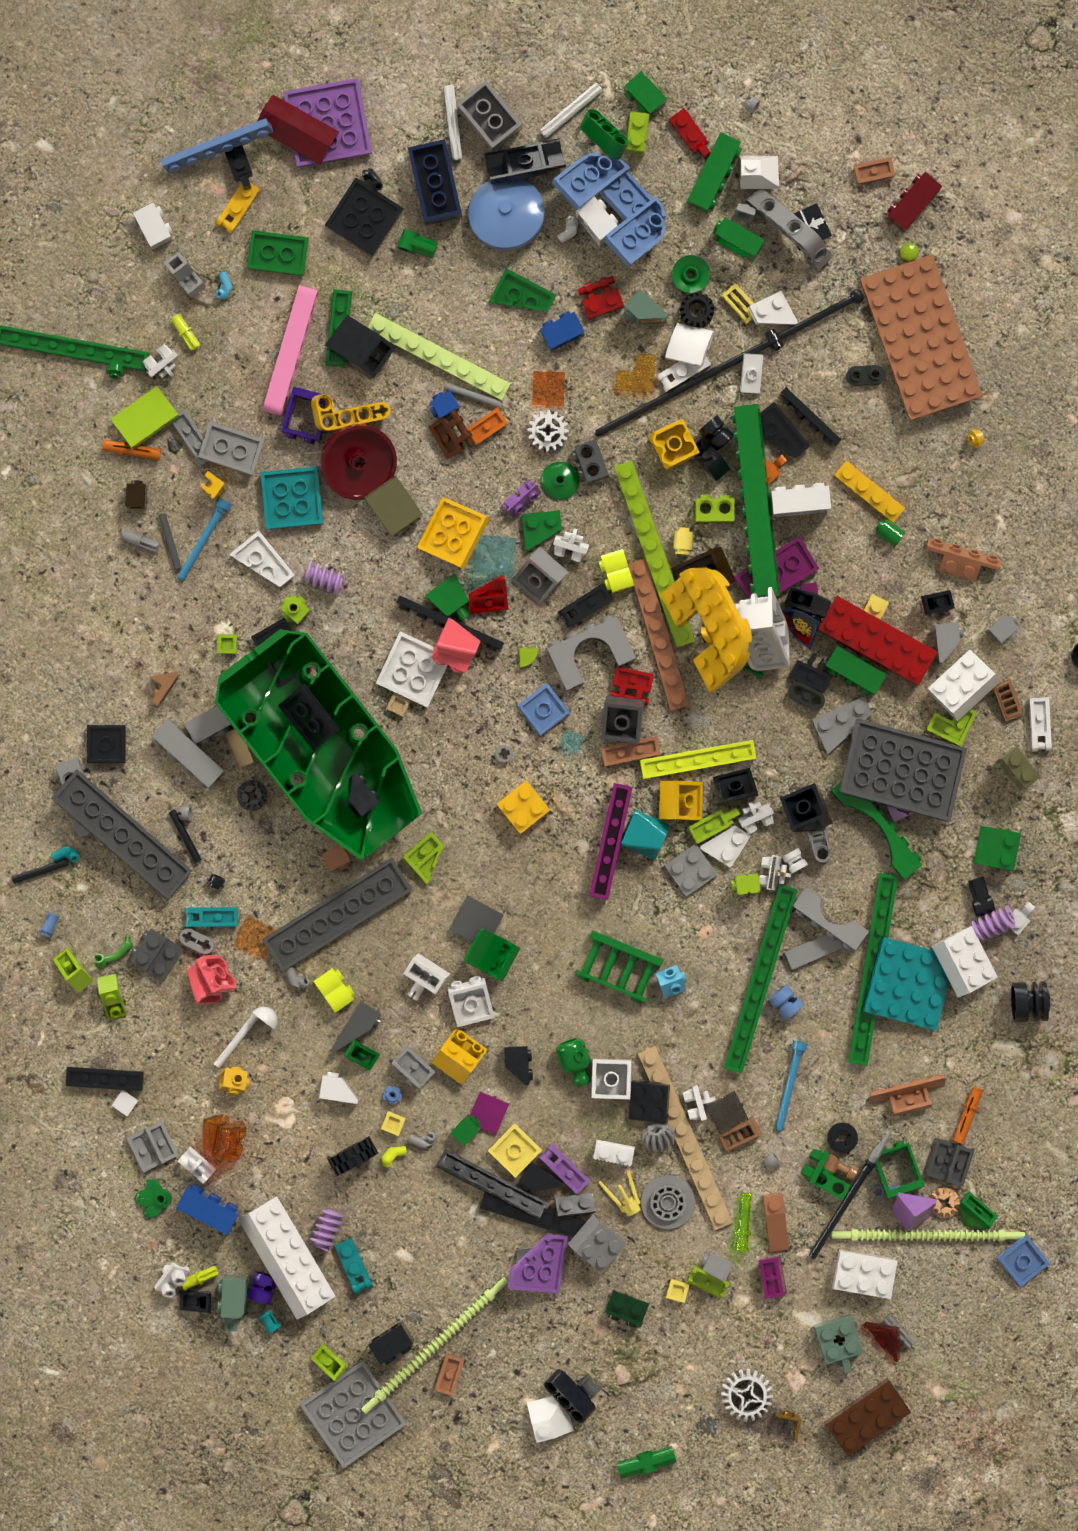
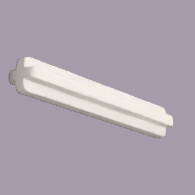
[540,83,602,138]
[444,85,462,161]

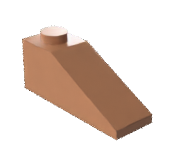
[762,1192,789,1252]

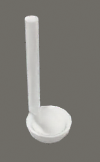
[214,1006,278,1068]

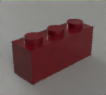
[887,172,942,233]

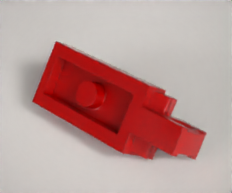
[669,108,711,159]

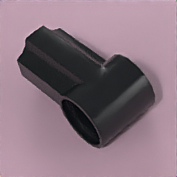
[968,877,996,917]

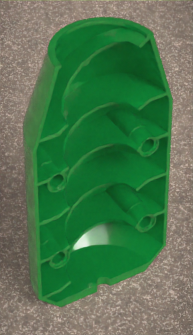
[215,629,422,861]

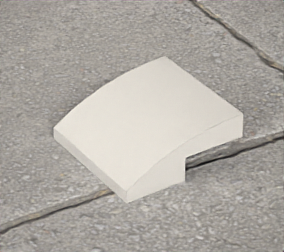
[665,323,714,367]

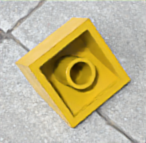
[659,781,703,820]

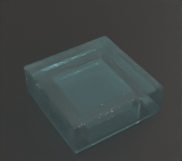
[560,729,584,754]

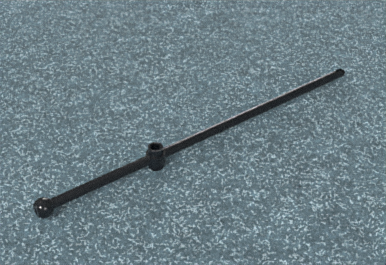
[595,289,864,436]

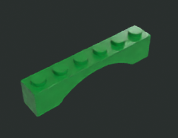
[830,782,922,880]

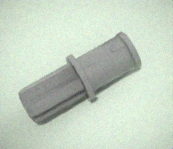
[121,529,160,552]

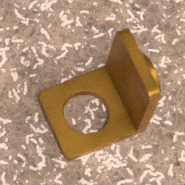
[774,1410,801,1441]

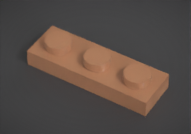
[601,736,661,766]

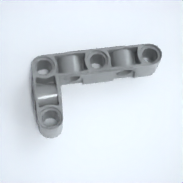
[745,189,832,272]

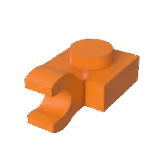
[766,455,787,485]

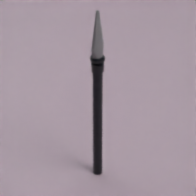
[809,1129,892,1259]

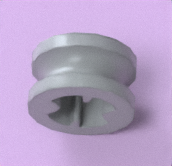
[496,745,513,762]

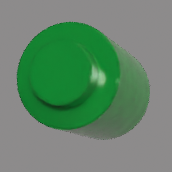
[875,519,906,548]

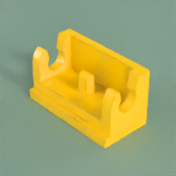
[201,471,228,502]

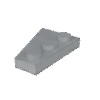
[812,696,872,755]

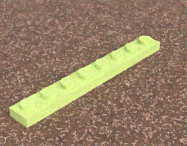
[368,313,511,401]

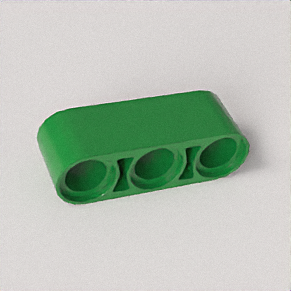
[580,109,629,159]

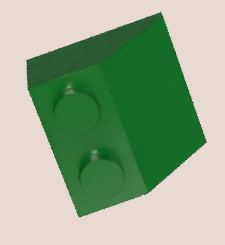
[973,826,1021,871]

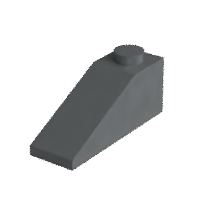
[331,1001,382,1053]

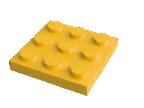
[416,497,490,570]

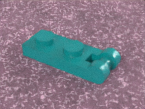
[184,907,238,927]
[334,1237,374,1295]

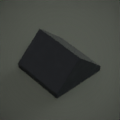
[713,768,759,806]

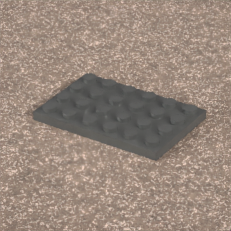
[839,718,967,823]

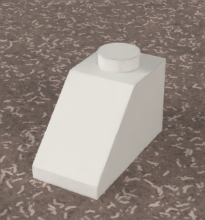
[319,1072,359,1104]

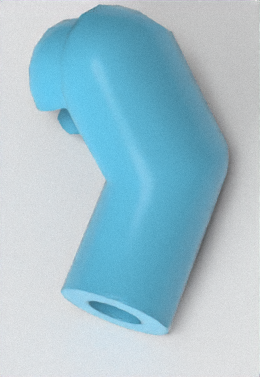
[215,271,233,300]

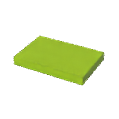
[110,386,180,449]

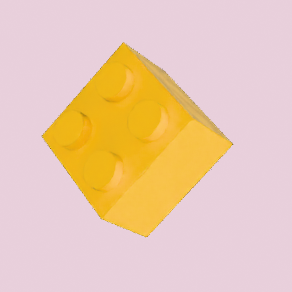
[497,780,550,834]

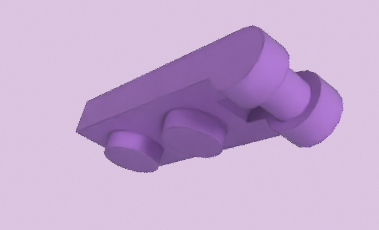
[539,1143,591,1194]

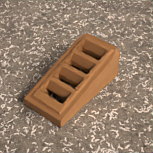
[992,679,1023,722]
[717,1117,762,1152]

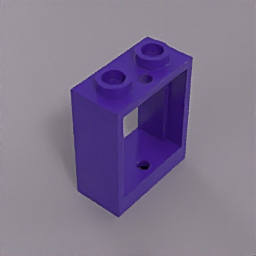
[282,386,326,444]

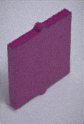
[470,1092,509,1135]

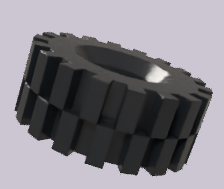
[327,1136,378,1176]

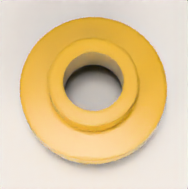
[968,429,984,448]

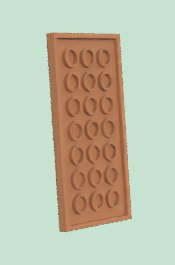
[860,254,983,421]

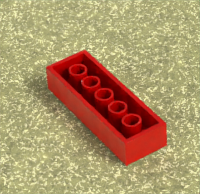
[817,596,937,686]

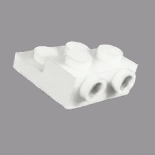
[447,976,495,1027]

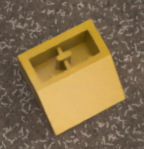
[431,1027,488,1085]

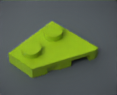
[402,831,444,884]

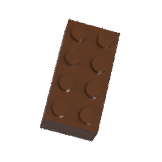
[824,1378,911,1456]

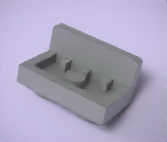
[392,1046,436,1089]

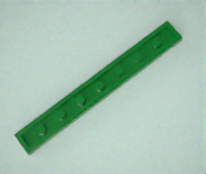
[0,325,149,372]

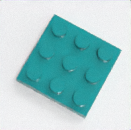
[260,466,323,530]

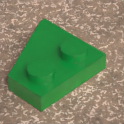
[522,510,562,551]

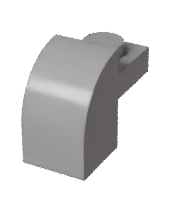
[164,252,206,298]

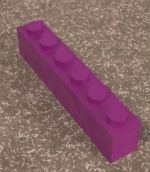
[589,783,633,900]

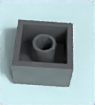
[601,696,645,744]

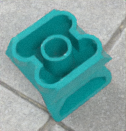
[620,810,670,860]

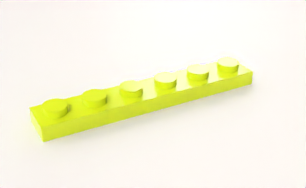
[640,740,757,779]

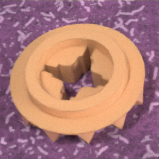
[930,1187,960,1219]

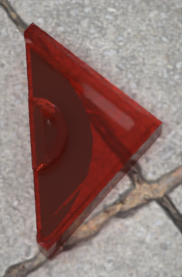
[863,1322,900,1362]

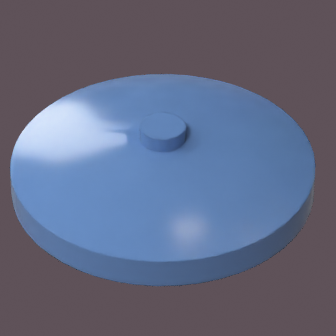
[468,179,545,250]

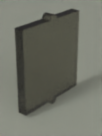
[706,1091,748,1134]

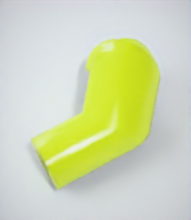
[381,1146,407,1168]

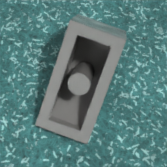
[933,622,963,664]
[701,1251,733,1282]

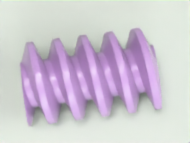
[304,561,346,596]
[972,905,1015,941]
[309,1209,345,1252]

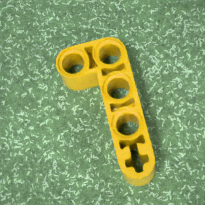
[311,394,391,431]

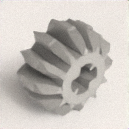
[642,1123,675,1153]

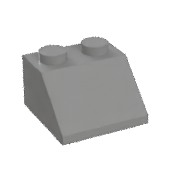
[512,547,568,605]

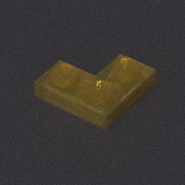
[615,353,657,394]

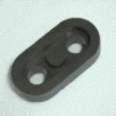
[846,365,885,386]
[788,682,825,710]

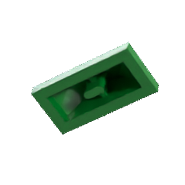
[344,1040,380,1070]
[959,1191,998,1229]

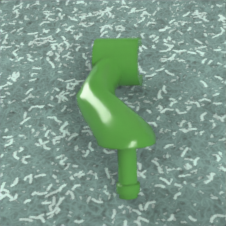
[94,935,133,969]

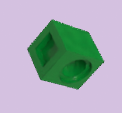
[450,1114,482,1146]

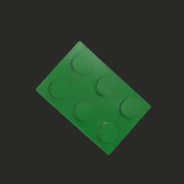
[247,230,309,276]

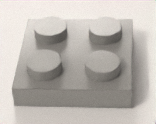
[664,843,717,897]

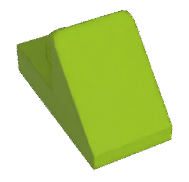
[311,1344,348,1382]

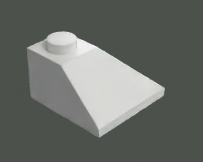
[740,156,779,189]
[527,1396,574,1443]

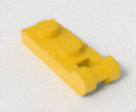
[215,183,260,234]

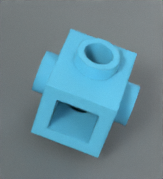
[656,965,687,998]

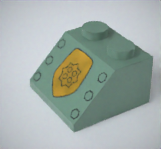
[624,290,668,325]

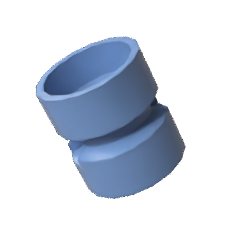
[768,984,804,1021]

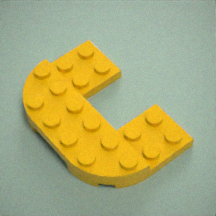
[660,567,752,693]

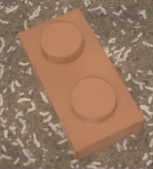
[853,157,895,185]
[434,1353,465,1396]

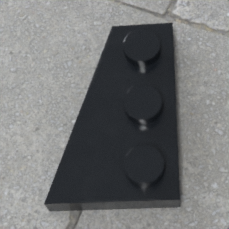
[761,402,810,458]

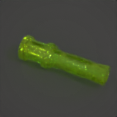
[732,1192,753,1252]

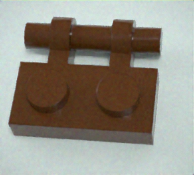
[428,410,475,460]

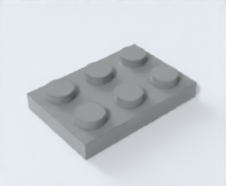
[198,421,264,476]

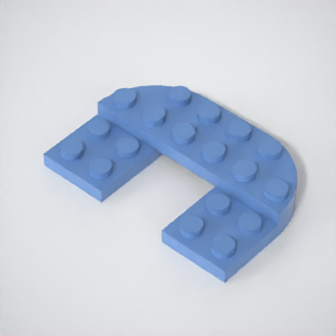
[552,153,666,267]

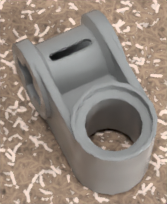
[806,827,831,863]

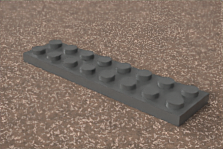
[51,769,192,900]
[262,858,412,972]

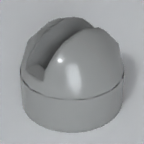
[744,97,760,114]
[178,806,193,821]
[765,1152,781,1169]

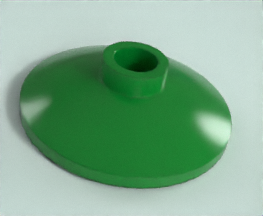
[672,255,710,293]
[541,462,579,500]

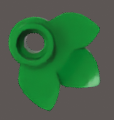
[135,1179,172,1218]

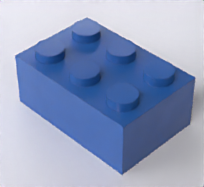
[176,1184,241,1235]

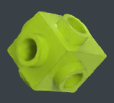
[280,595,311,625]

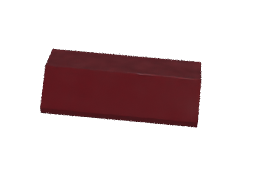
[257,95,339,165]

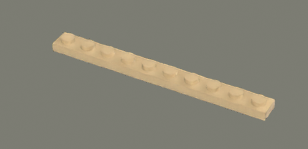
[638,1046,733,1230]

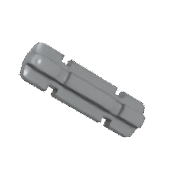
[883,1315,914,1349]

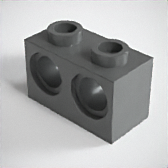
[572,439,609,484]

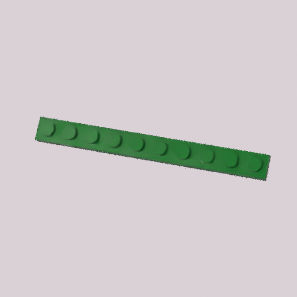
[848,873,898,1066]
[724,884,798,1073]

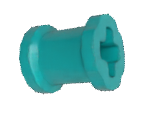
[257,1309,281,1335]

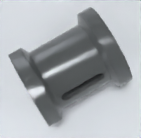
[576,1374,601,1399]

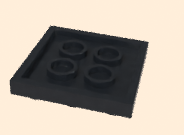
[325,178,404,257]

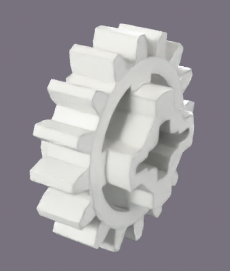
[527,410,569,452]

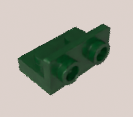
[605,1290,649,1328]

